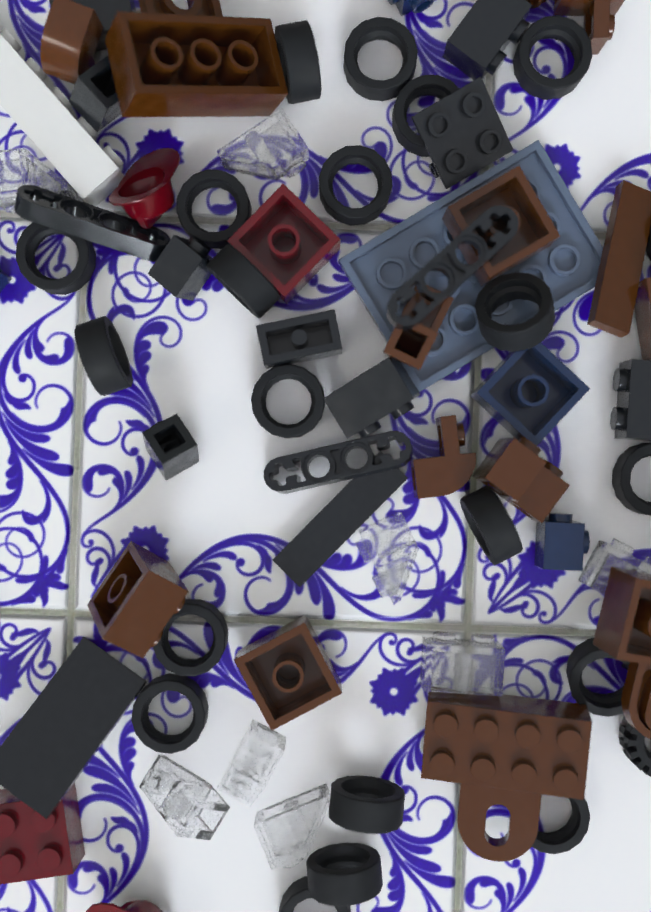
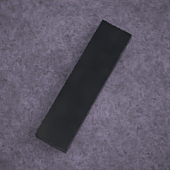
[273,451,408,587]

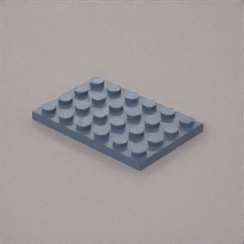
[338,140,603,392]

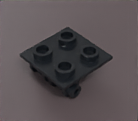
[411,77,513,189]

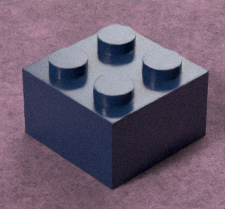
[470,343,590,446]

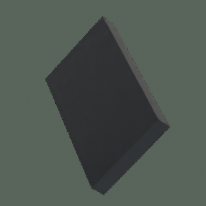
[0,637,147,819]

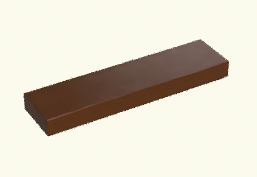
[587,180,651,338]

